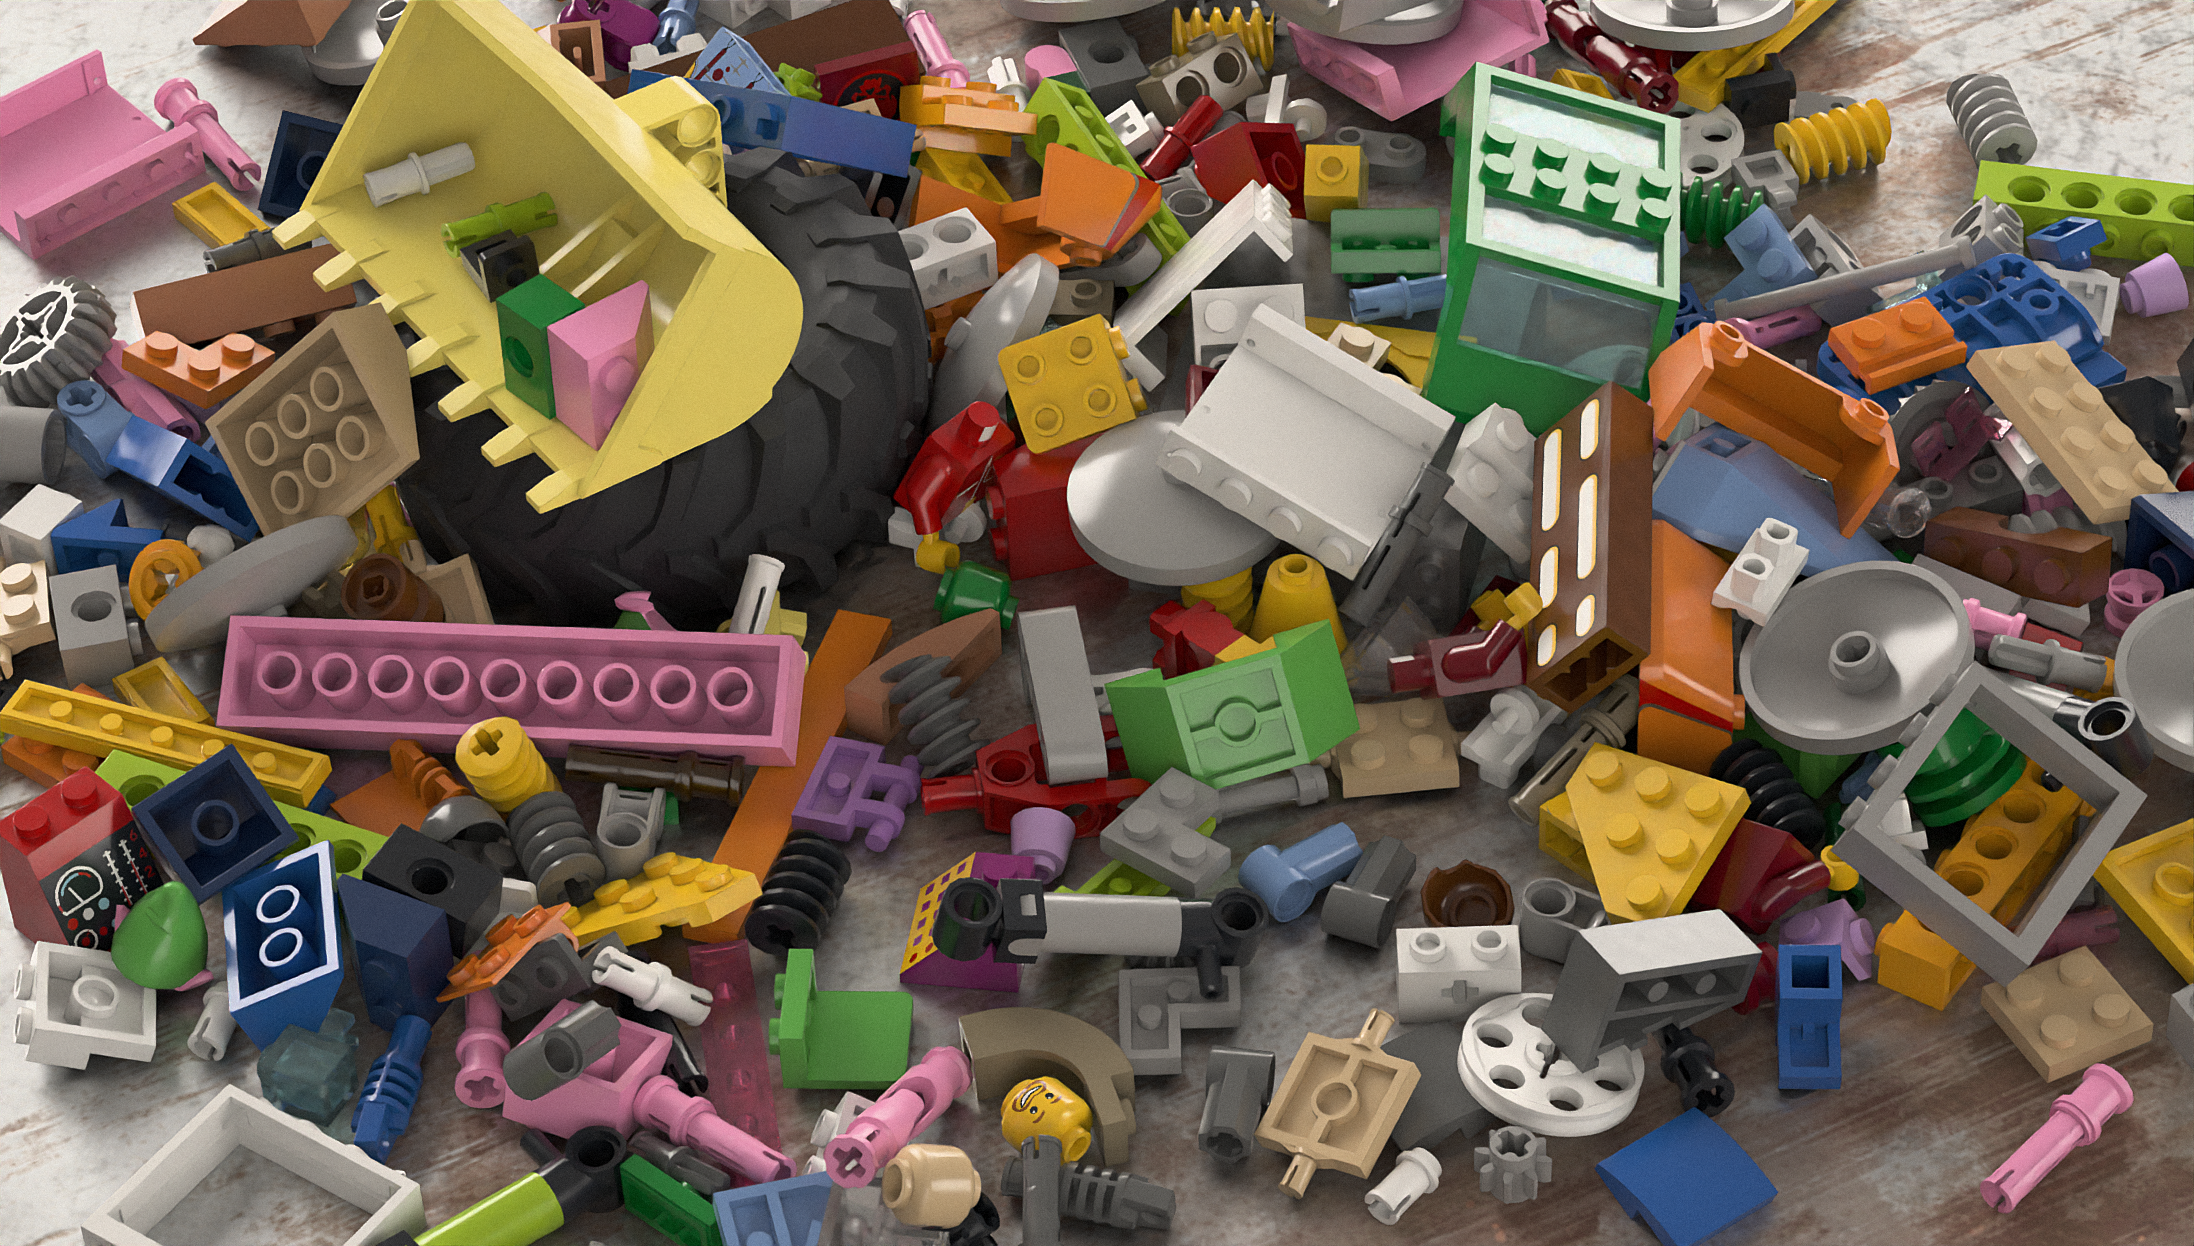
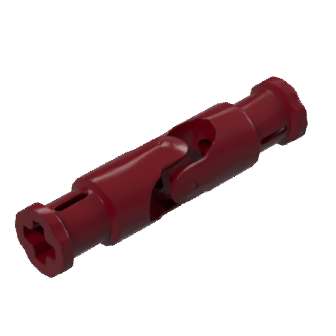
[1543,0,1679,114]

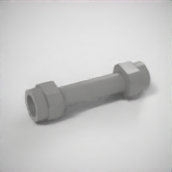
[1211,763,1329,825]

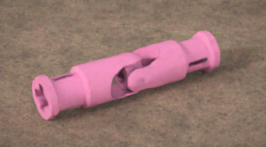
[823,1046,973,1189]

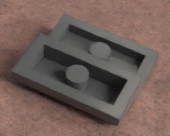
[1380,1020,1506,1153]

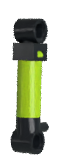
[375,1125,629,1246]

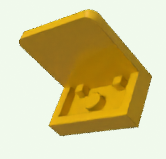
[998,313,1148,454]

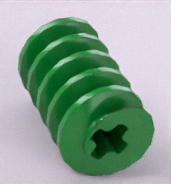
[1680,172,1764,253]

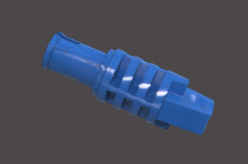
[351,1015,432,1165]

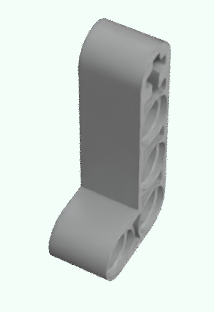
[1017,605,1108,785]

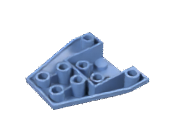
[1652,422,1900,577]

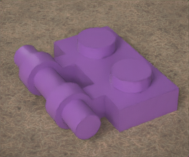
[791,736,924,852]

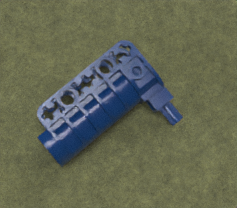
[1816,253,2127,491]

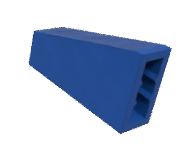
[105,415,259,543]

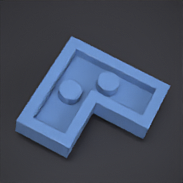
[1705,204,1818,321]

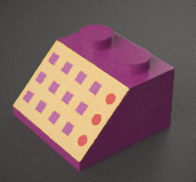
[899,852,1036,993]

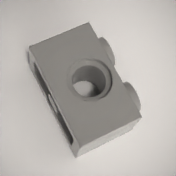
[49,564,144,691]

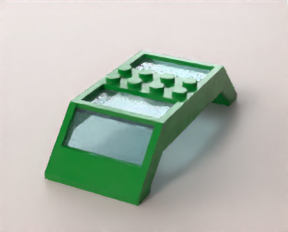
[1422,61,1681,439]

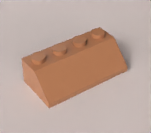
[129,243,357,348]

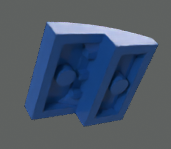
[1594,1107,1778,1246]

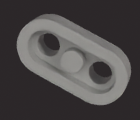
[1324,126,1426,184]

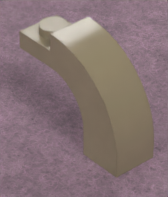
[959,1007,1137,1167]

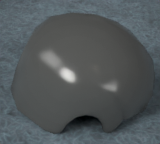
[419,795,511,846]

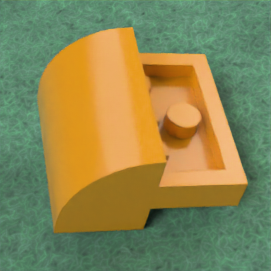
[899,76,1038,157]

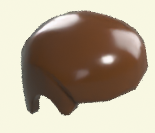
[1420,859,1515,928]

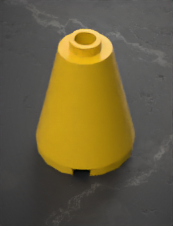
[1249,554,1355,684]

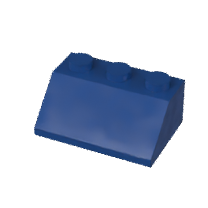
[222,840,345,1056]

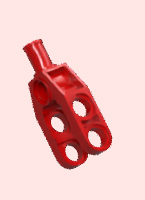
[920,714,1152,839]

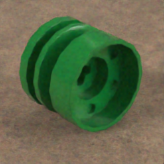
[1874,707,2027,827]

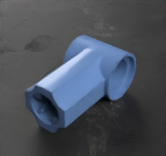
[1238,822,1363,922]

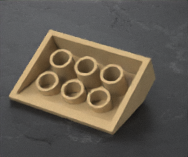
[205,302,420,536]

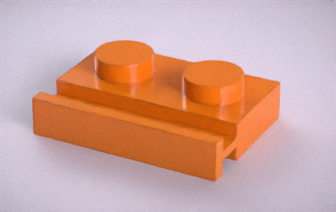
[1828,296,1967,395]

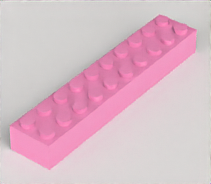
[216,615,806,767]

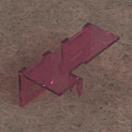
[1910,387,2014,482]

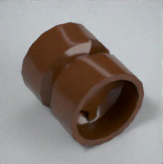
[340,553,444,623]

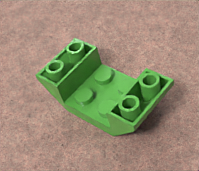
[1104,618,1360,790]

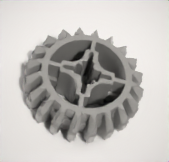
[0,275,118,408]

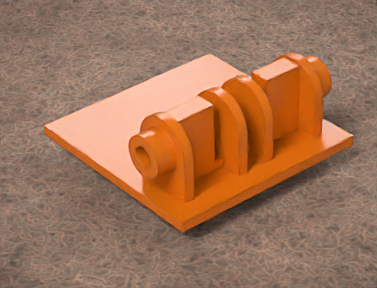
[330,739,474,837]
[435,902,579,1003]

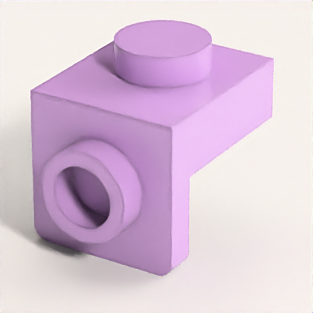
[1779,898,1876,981]

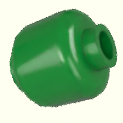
[932,560,1020,630]

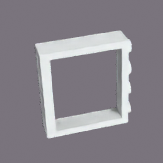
[80,1084,427,1246]

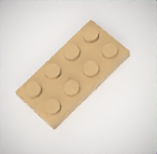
[1966,341,2179,525]

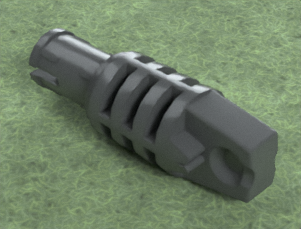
[1001,1156,1176,1230]

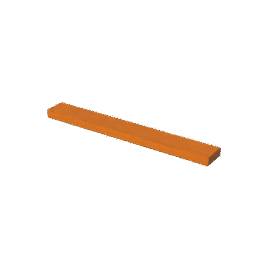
[681,609,892,949]

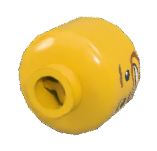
[1001,1076,1093,1166]

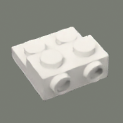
[1444,402,1536,565]
[13,941,156,1070]

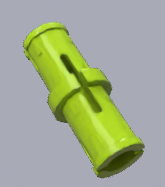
[441,192,558,258]

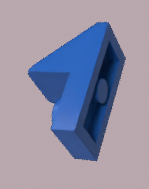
[50,498,165,583]

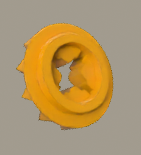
[129,539,205,621]

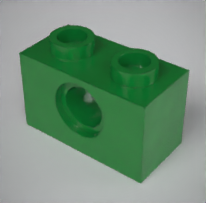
[496,273,586,420]

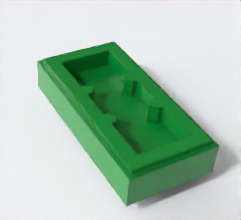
[620,1153,723,1246]

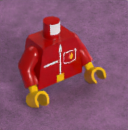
[893,401,1017,575]

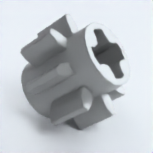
[1474,1126,1552,1204]

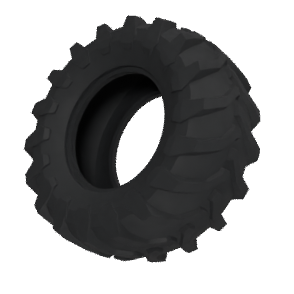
[393,147,933,630]

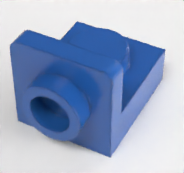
[2025,216,2107,272]

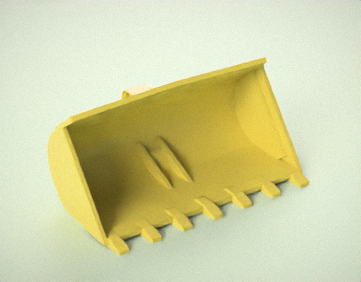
[272,0,803,514]

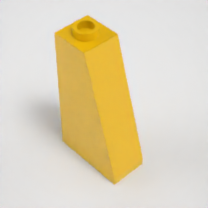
[1304,144,1369,223]

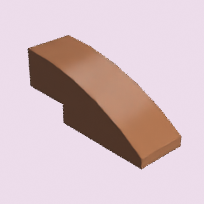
[844,608,1002,746]

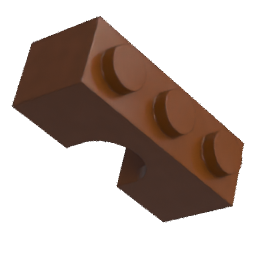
[1924,506,2113,608]

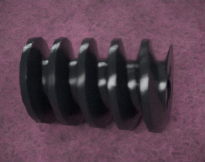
[1709,738,1826,851]
[745,829,852,956]

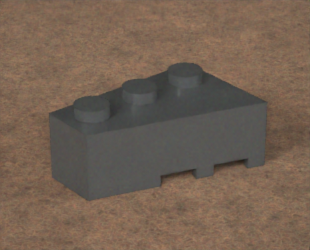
[1541,909,1763,1074]

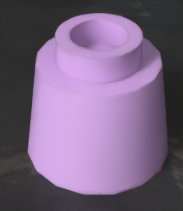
[2120,253,2189,318]
[1010,807,1076,885]

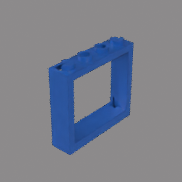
[627,69,917,178]

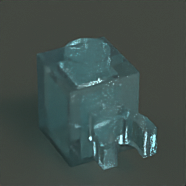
[257,1007,360,1128]

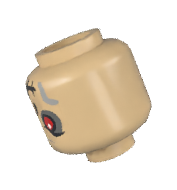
[881,1143,981,1229]

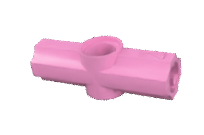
[90,338,201,443]

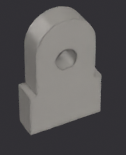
[1794,91,1857,119]

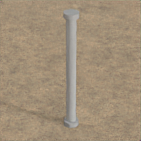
[1714,235,1976,321]

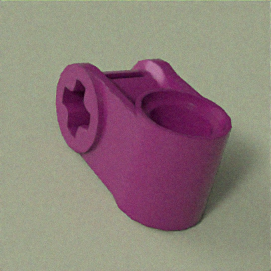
[557,0,661,72]

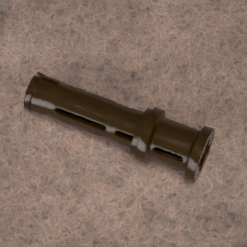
[565,743,746,808]

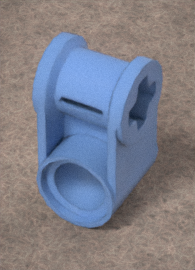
[57,380,134,478]

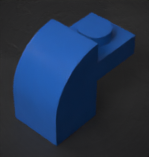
[1775,944,1843,1089]

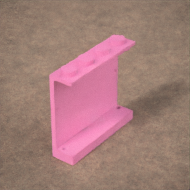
[1286,0,1550,122]
[0,49,206,260]

